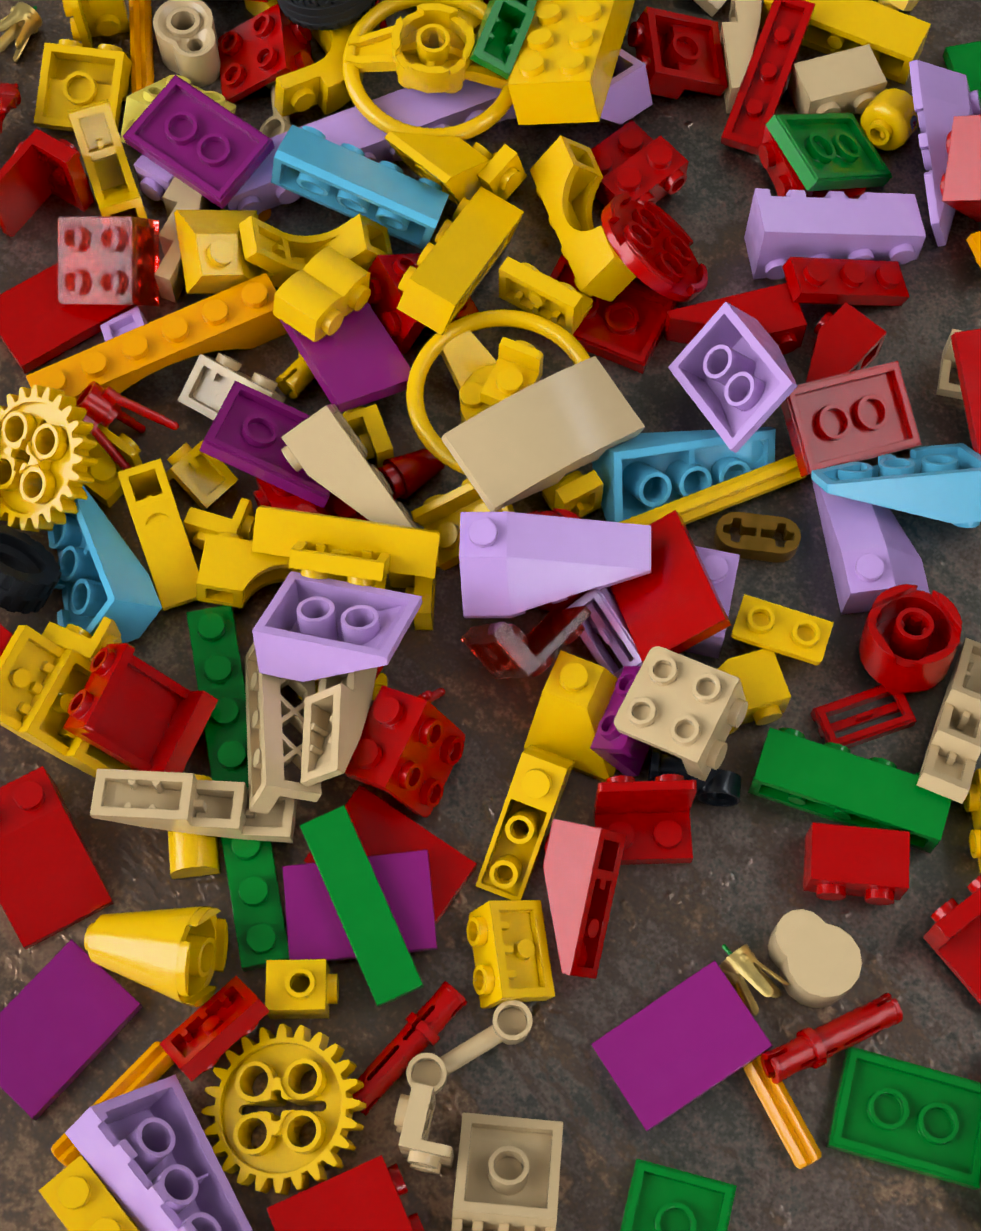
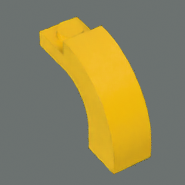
[274,19,365,117]
[67,99,154,250]
[239,213,392,288]

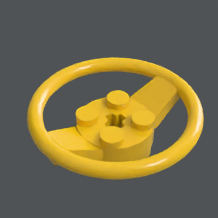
[342,0,514,140]
[406,309,590,475]

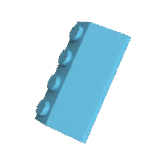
[271,125,449,249]

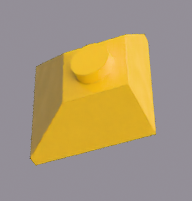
[384,131,493,206]
[174,210,261,294]
[524,650,618,782]

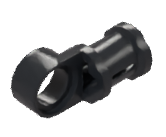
[647,747,742,807]

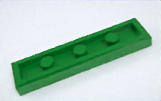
[300,805,424,1007]

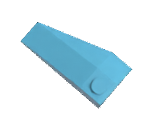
[48,485,162,643]

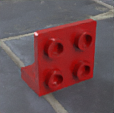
[593,774,697,865]

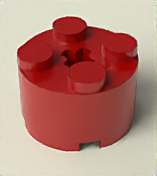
[859,584,962,695]

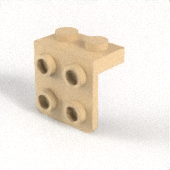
[614,646,748,781]

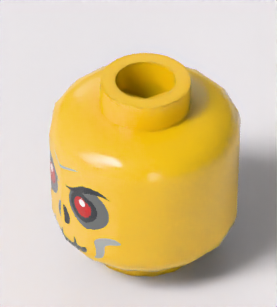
[860,88,919,151]

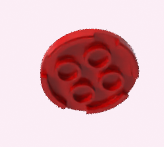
[601,193,708,302]

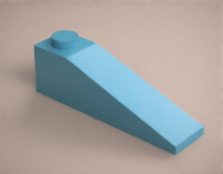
[592,427,776,522]
[811,443,981,528]

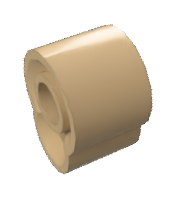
[153,0,221,87]
[767,909,862,1008]

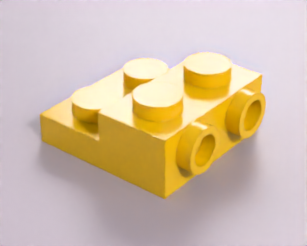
[34,39,132,132]

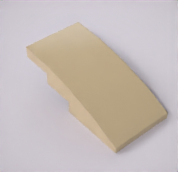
[441,356,645,512]
[451,1112,563,1231]

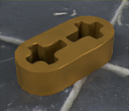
[714,512,801,563]

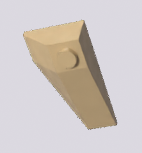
[281,404,419,528]

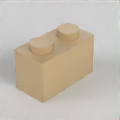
[787,44,887,114]

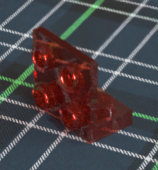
[58,216,159,306]
[460,606,592,679]

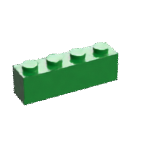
[748,727,952,853]

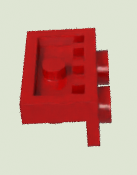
[160,976,270,1082]

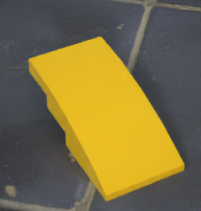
[0,625,133,778]

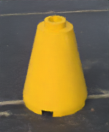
[84,906,229,1007]

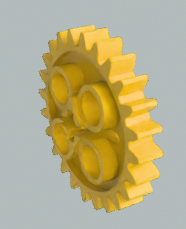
[0,385,98,532]
[201,1023,366,1195]

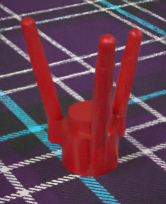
[76,381,179,470]

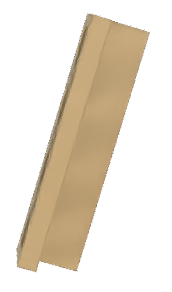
[244,642,322,814]

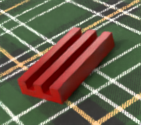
[810,685,917,748]

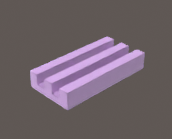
[564,588,643,678]

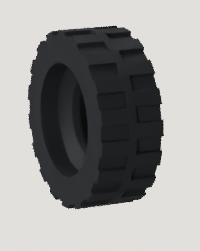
[0,525,62,614]

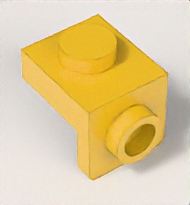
[477,144,527,201]
[184,497,255,550]

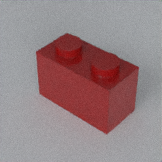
[803,822,910,905]

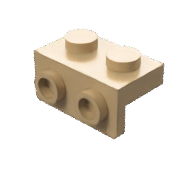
[394,1082,454,1175]

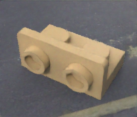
[177,352,287,421]

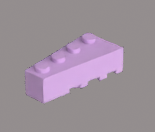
[744,188,926,280]
[65,1075,253,1231]

